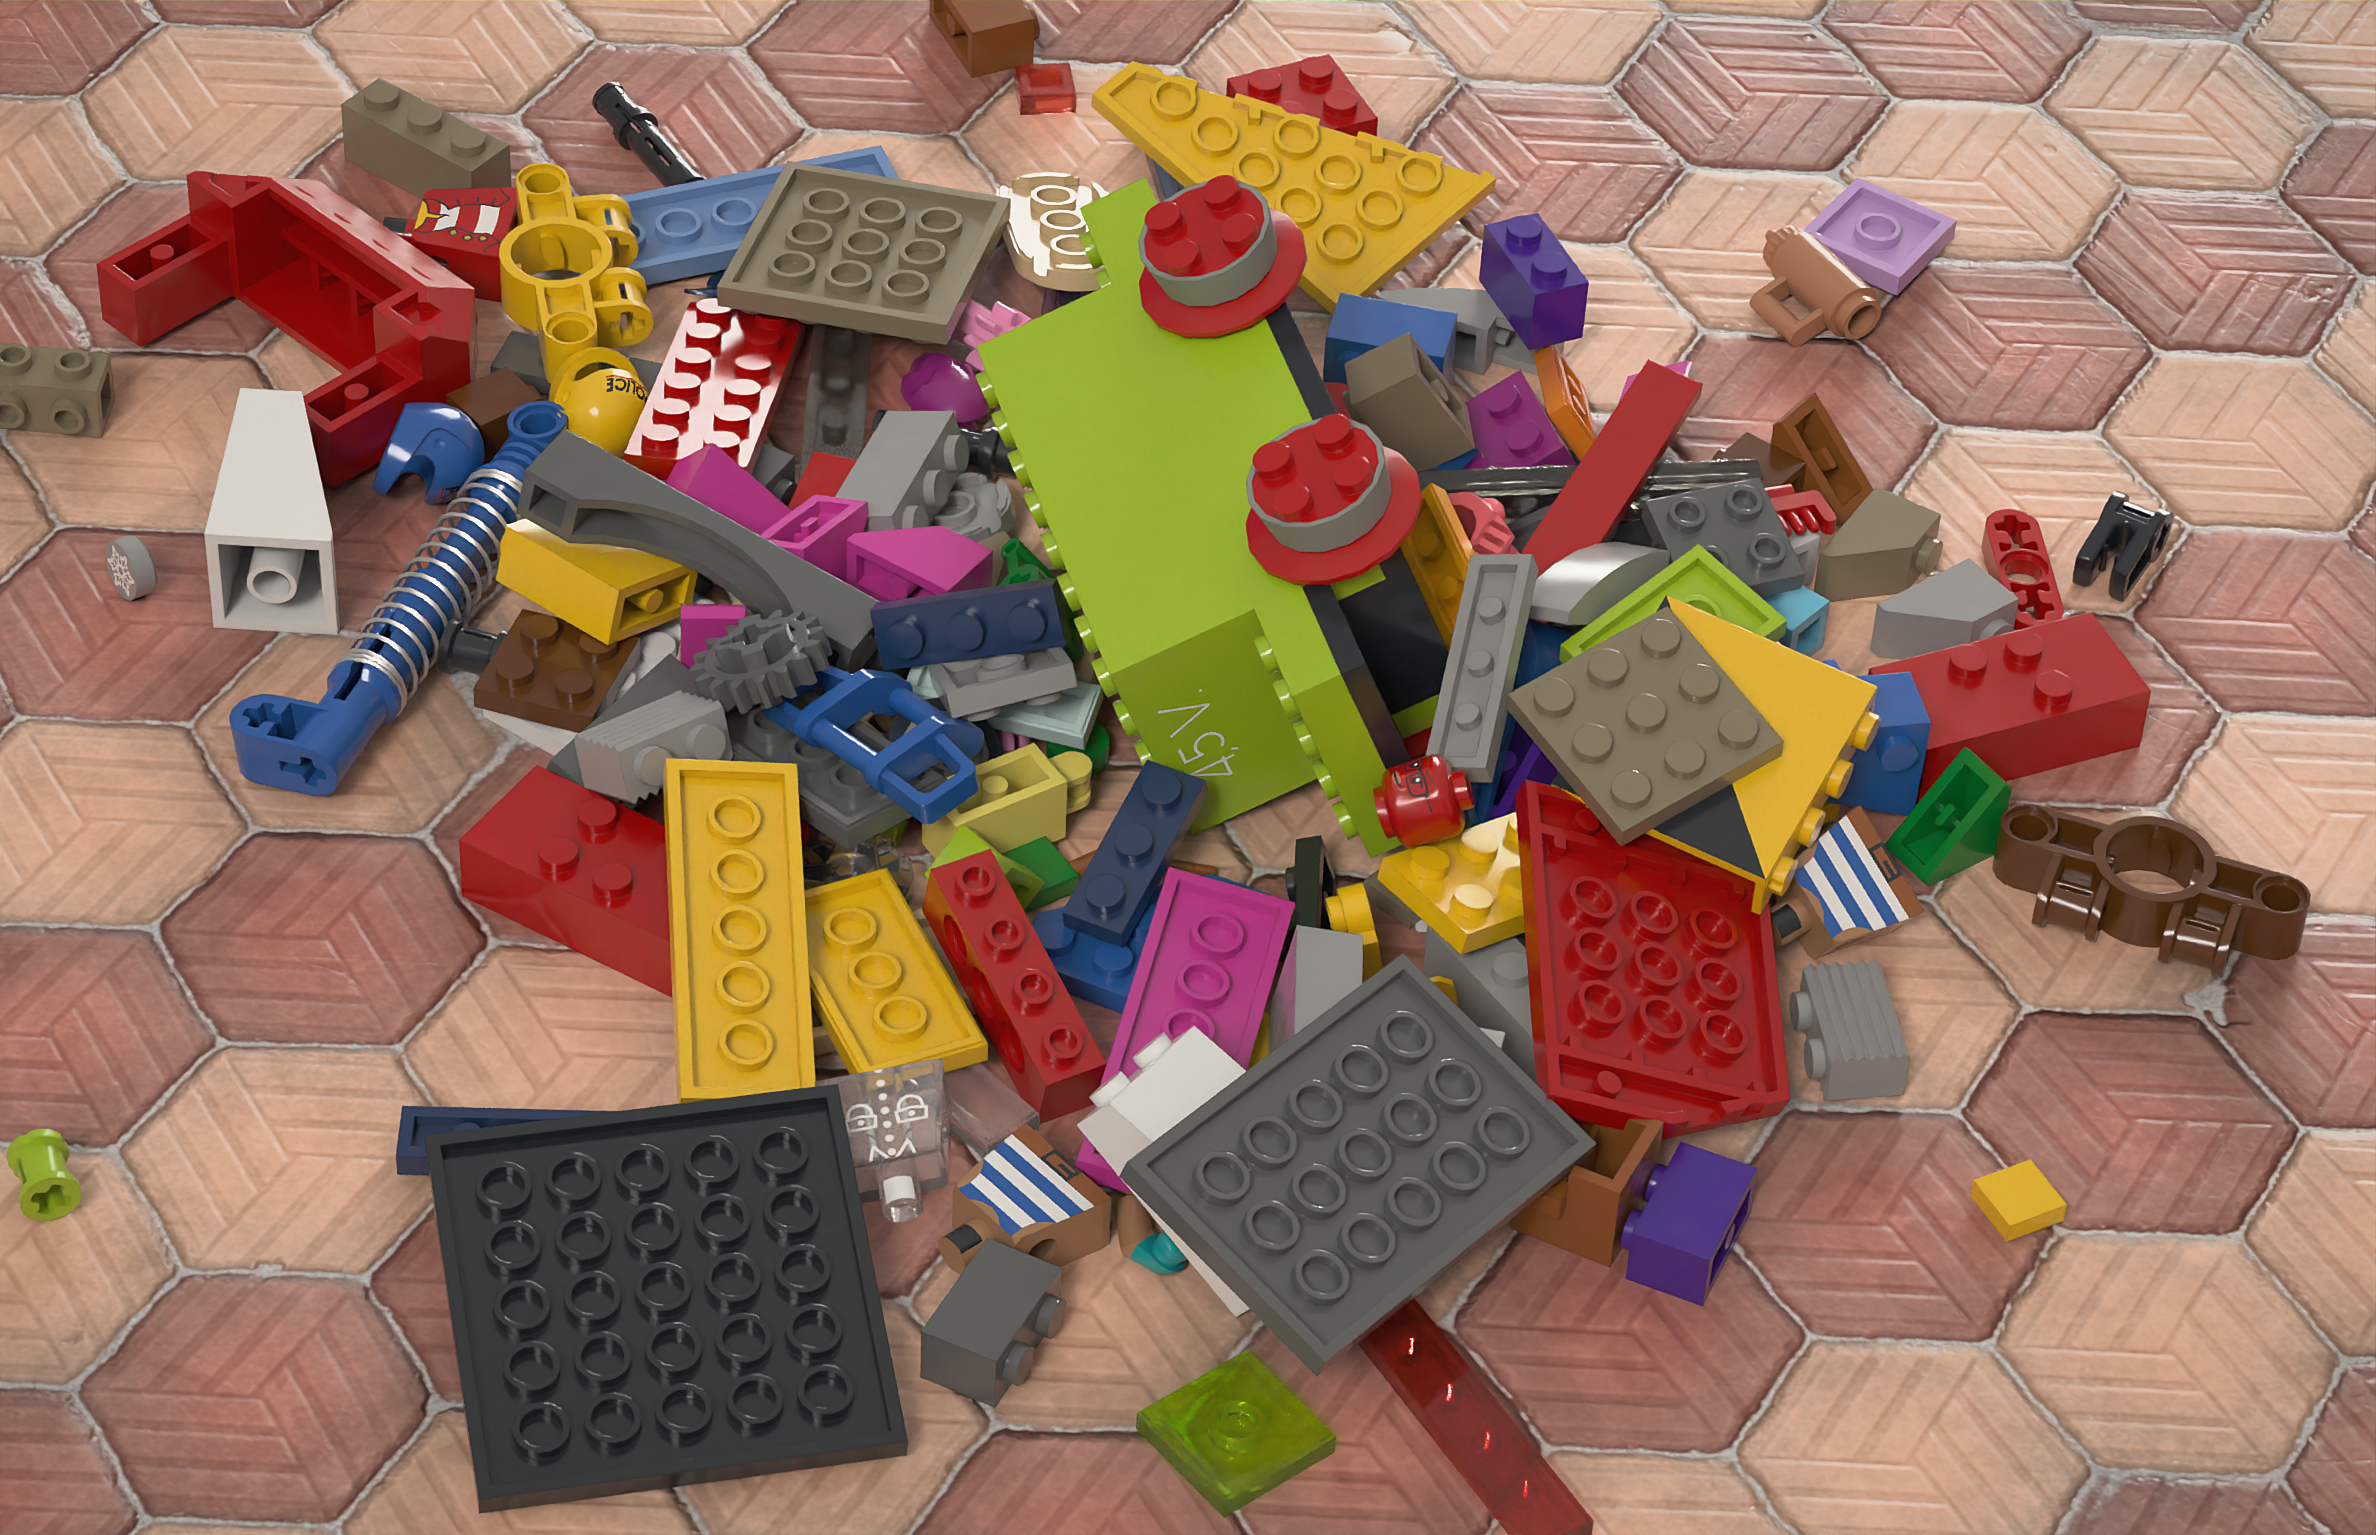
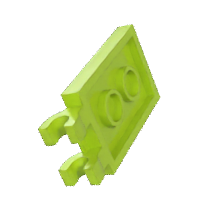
[1548,544,1787,672]

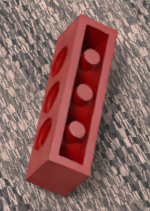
[922,848,1107,1126]

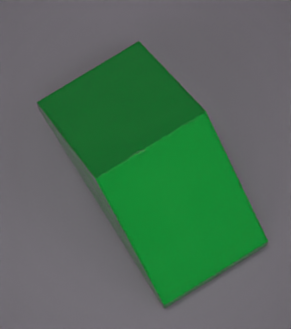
[1884,747,2012,886]

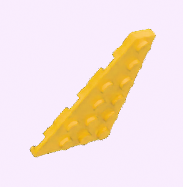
[1091,61,1496,315]

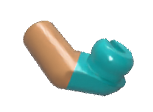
[1114,1194,1187,1276]

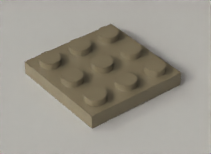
[1507,606,1784,846]

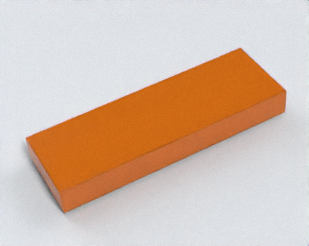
[1533,345,1597,461]

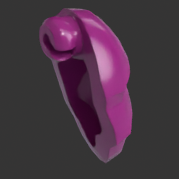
[900,352,990,430]

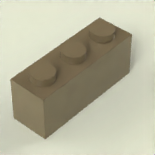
[341,78,512,200]

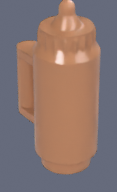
[1750,226,1881,347]

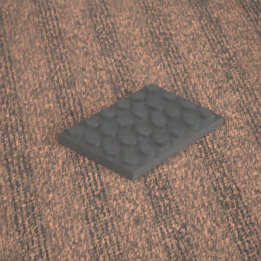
[1119,953,1597,1376]

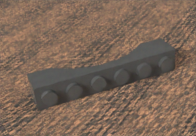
[516,428,880,674]

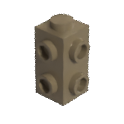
[0,343,115,438]

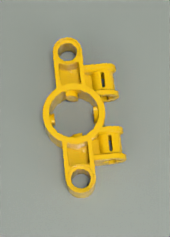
[499,163,654,384]

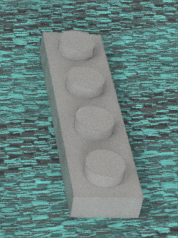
[1426,554,1539,782]

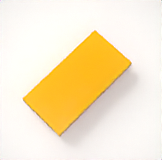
[804,867,988,1097]

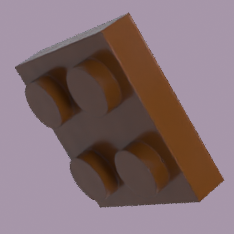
[473,609,641,733]

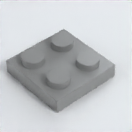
[928,647,1078,722]

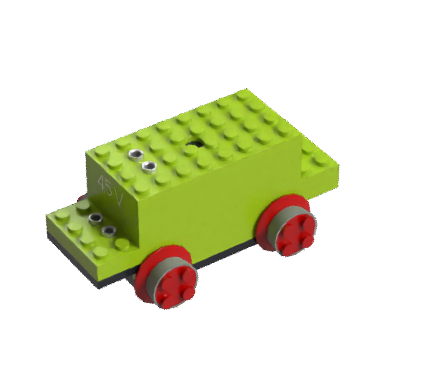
[975,175,1449,859]

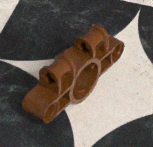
[1992,803,2311,979]

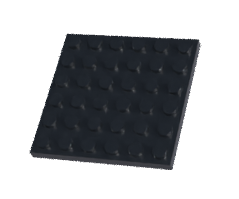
[425,1084,908,1514]

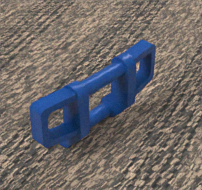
[764,666,984,824]

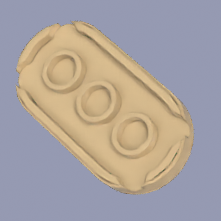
[996,172,1109,291]

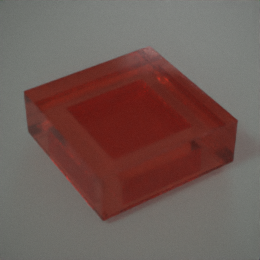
[1014,62,1077,115]

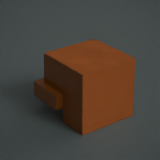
[1510,1118,1664,1268]

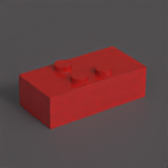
[1868,612,2151,804]
[459,765,672,998]

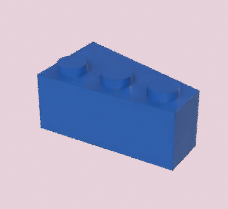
[1826,672,1931,816]

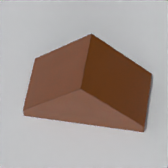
[1771,392,1874,526]

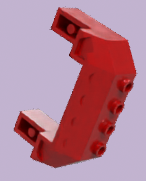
[96,171,478,489]

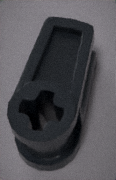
[2072,491,2174,602]

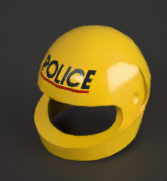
[549,347,649,458]

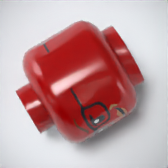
[1373,754,1475,849]

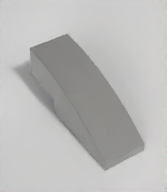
[1378,288,1564,376]
[1528,542,1671,625]

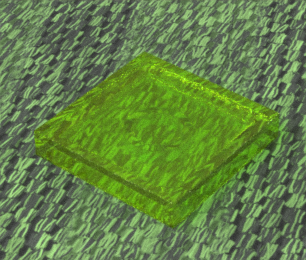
[1136,1349,1336,1518]

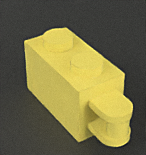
[922,743,1092,859]

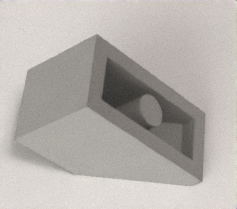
[1870,558,2019,660]

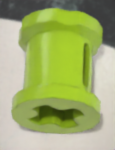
[6,1129,82,1221]

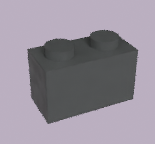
[920,1238,1067,1408]

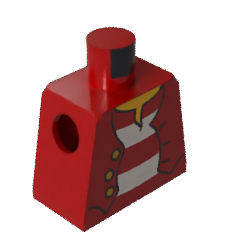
[383,187,518,302]

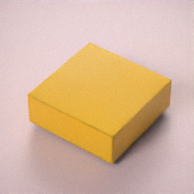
[1970,1159,2067,1242]

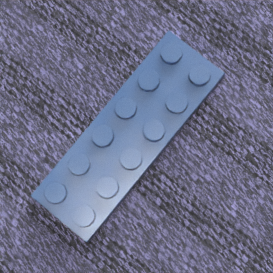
[571,145,899,290]

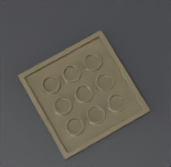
[717,161,1011,345]

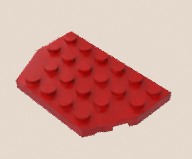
[1515,779,1790,1140]

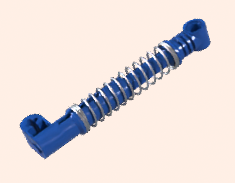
[229,401,568,796]

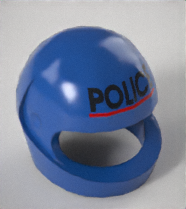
[371,403,485,503]

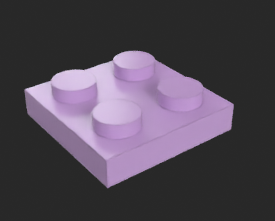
[1803,177,1957,296]

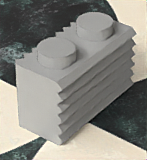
[574,690,733,804]
[1789,959,1910,1101]

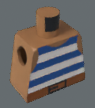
[1770,805,1925,959]
[938,1124,1112,1274]

